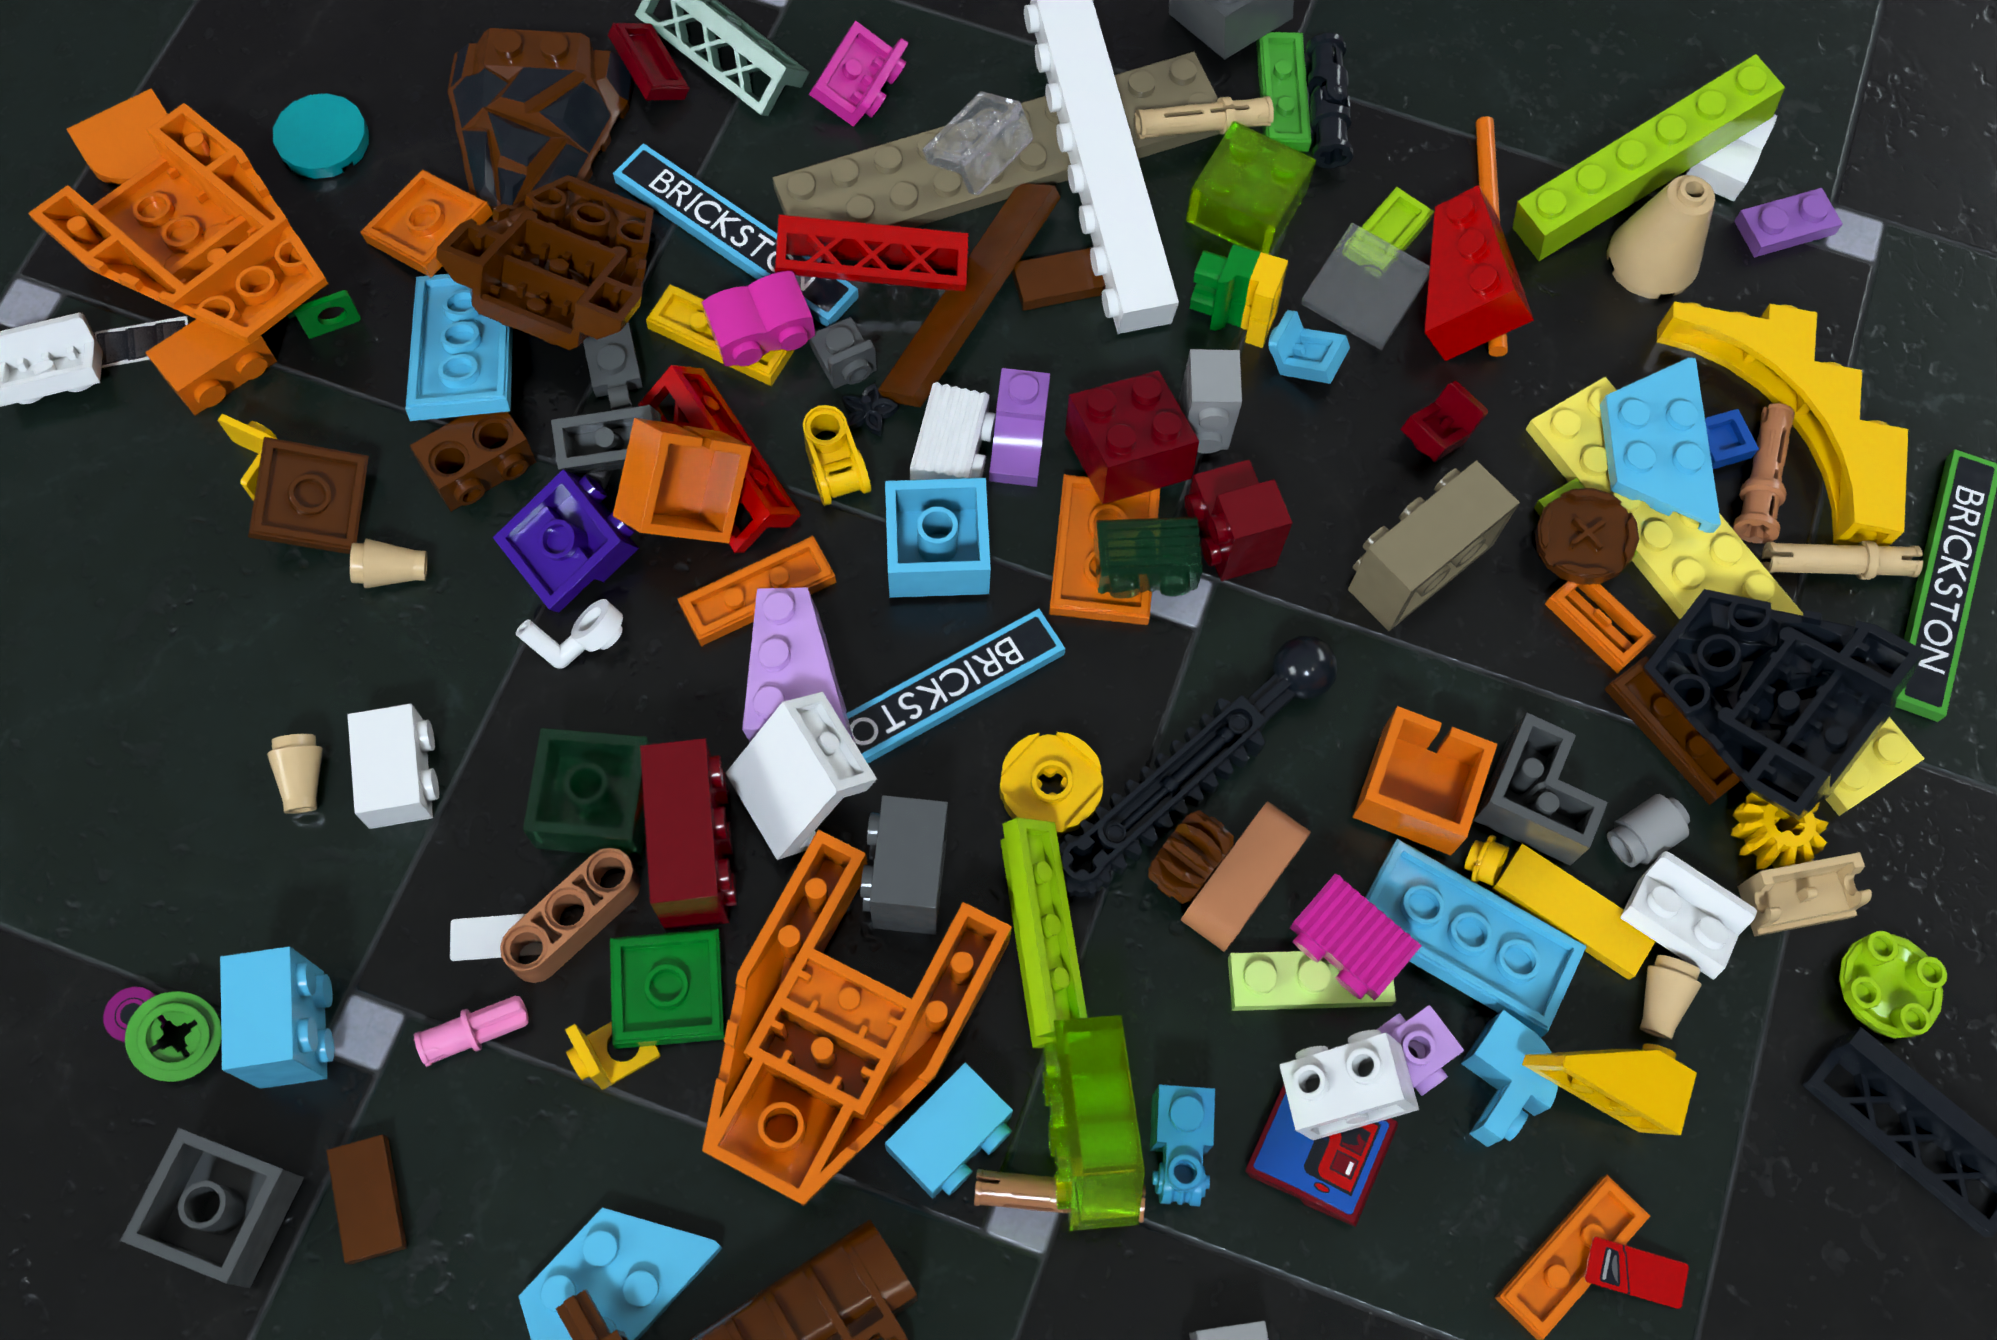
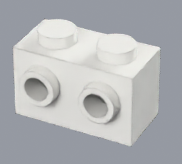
[1280,1030,1419,1140]

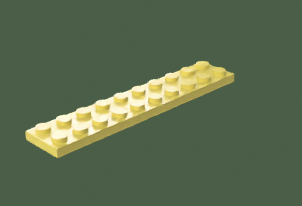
[1526,377,1924,816]

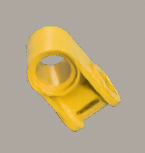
[803,405,871,506]

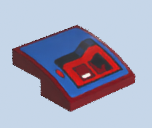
[1245,1084,1398,1227]

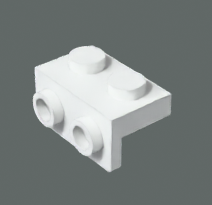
[0,313,103,407]

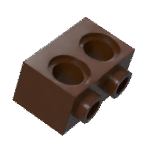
[409,412,536,511]

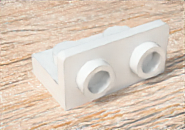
[1620,851,1757,980]

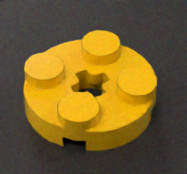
[999,732,1103,838]

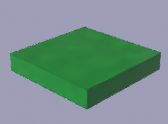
[610,929,725,1049]

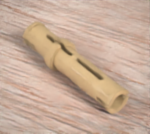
[1134,96,1274,140]
[1762,541,1923,580]

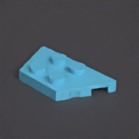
[1600,358,1721,533]
[519,1208,722,1340]

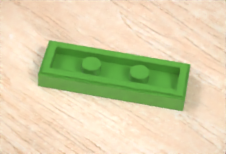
[1256,32,1312,152]

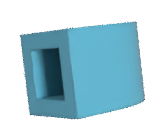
[1461,1010,1558,1147]

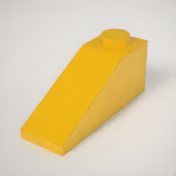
[1522,1044,1697,1135]

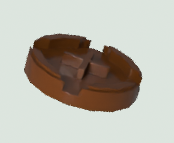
[1535,488,1639,585]

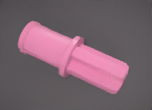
[414,996,529,1067]

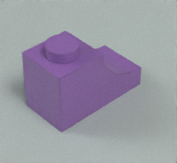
[989,368,1050,487]

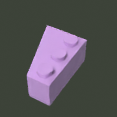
[742,587,856,744]

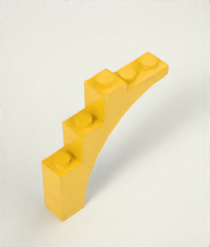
[1656,301,1908,546]

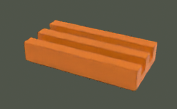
[1545,581,1656,674]

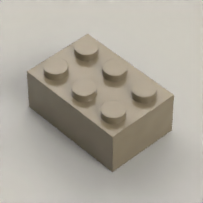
[1348,460,1520,631]

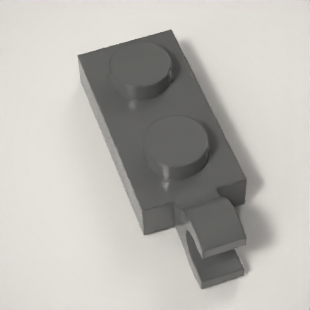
[583,321,643,410]

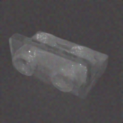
[922,91,1033,196]

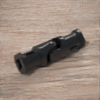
[1306,33,1354,169]

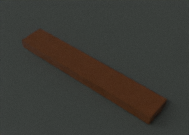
[878,183,1061,408]

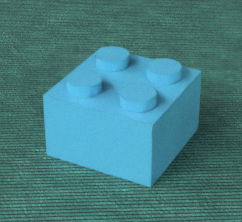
[885,478,991,598]
[220,946,335,1089]

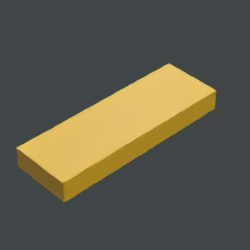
[646,284,795,387]
[1492,843,1656,980]

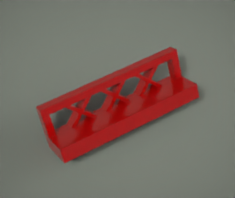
[775,215,968,292]
[638,365,801,553]

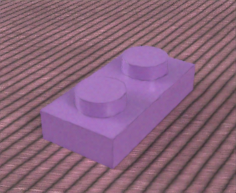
[1734,188,1843,258]

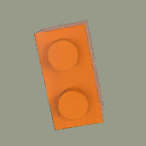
[145,319,277,416]

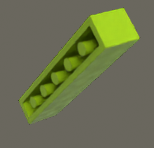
[1512,54,1785,261]

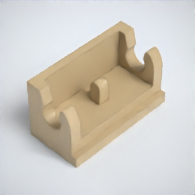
[1737,852,1872,937]

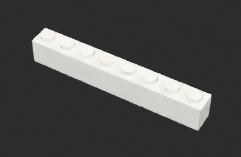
[1024,0,1179,334]

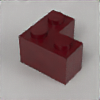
[1185,459,1293,581]

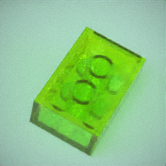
[1042,1015,1145,1231]

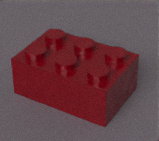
[640,738,737,931]

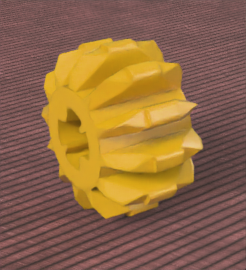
[1731,792,1829,870]

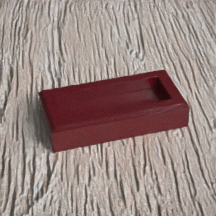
[608,23,690,100]

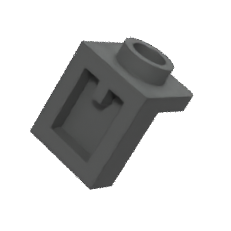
[809,317,877,389]

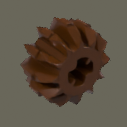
[1148,810,1234,904]

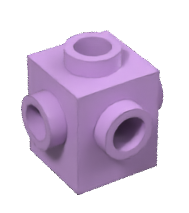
[1377,1005,1465,1096]

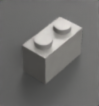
[1179,349,1242,453]

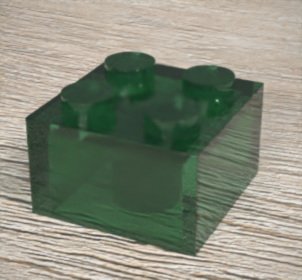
[523,728,650,857]

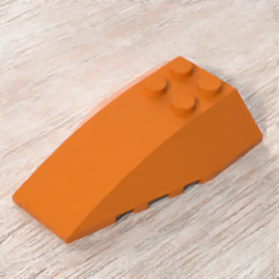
[28,103,328,344]

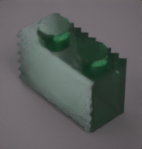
[1093,517,1203,599]

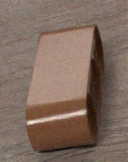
[1181,801,1311,952]
[500,848,641,983]

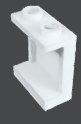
[725,692,877,860]

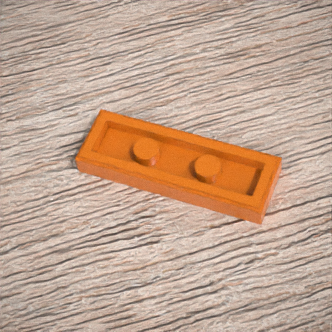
[678,536,836,646]
[1495,1175,1650,1340]

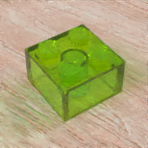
[1185,121,1316,255]

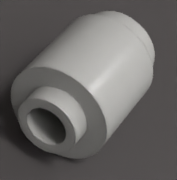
[1607,794,1690,867]

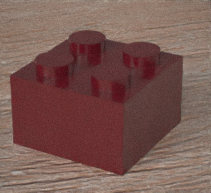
[1065,370,1199,505]

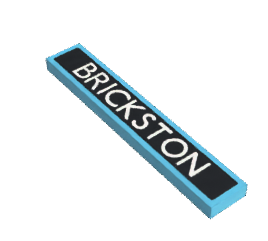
[613,143,859,327]
[847,609,1065,763]

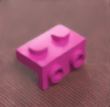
[809,21,908,127]

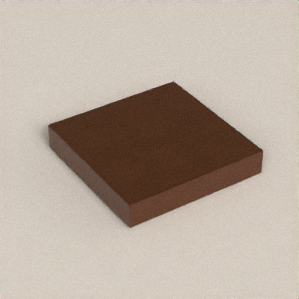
[248,437,369,554]

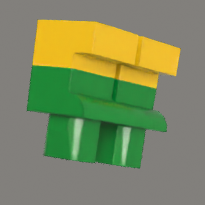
[1189,244,1289,348]

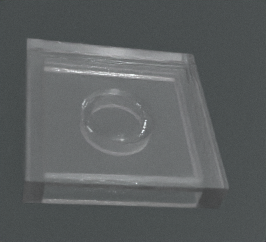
[1301,223,1430,350]

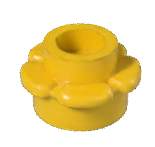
[1464,835,1509,886]

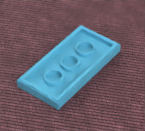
[405,274,513,421]
[1365,839,1587,1038]

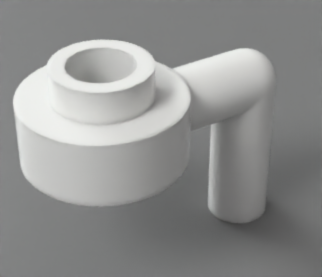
[516,599,623,669]

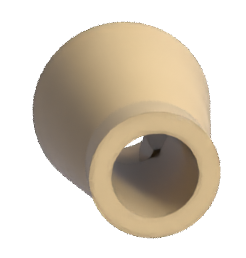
[350,538,427,589]
[267,734,322,814]
[1639,955,1702,1040]

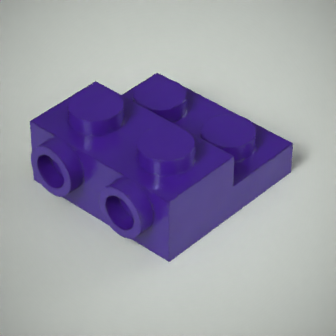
[493,469,639,613]

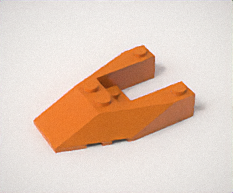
[702,829,1012,1206]

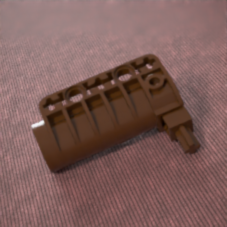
[555,1219,918,1340]

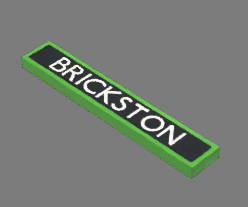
[1895,449,1997,722]

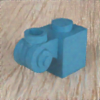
[1150,1084,1215,1207]

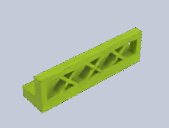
[1000,817,1090,1048]

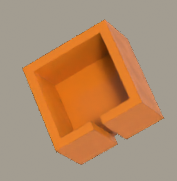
[613,417,752,543]
[1352,706,1497,855]

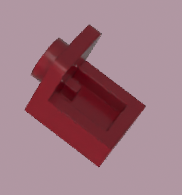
[1400,381,1488,462]

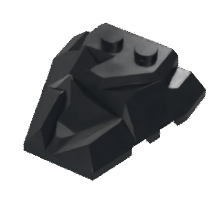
[1644,589,1924,820]

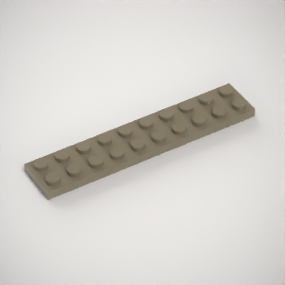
[772,52,1220,228]

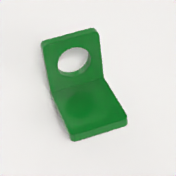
[287,290,361,339]

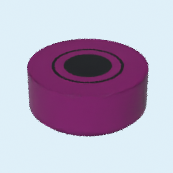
[103,987,166,1043]

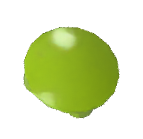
[1839,931,1947,1039]

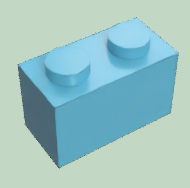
[885,1063,1013,1199]

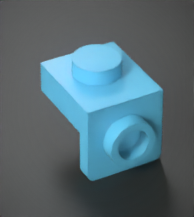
[1269,310,1350,384]

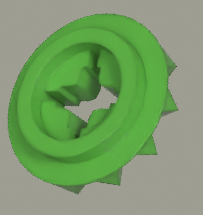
[125,991,221,1082]

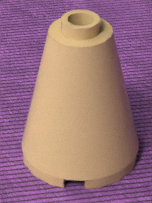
[1606,175,1715,299]

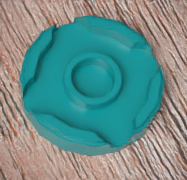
[273,93,369,179]

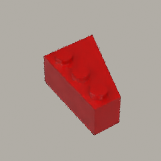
[1425,185,1534,361]

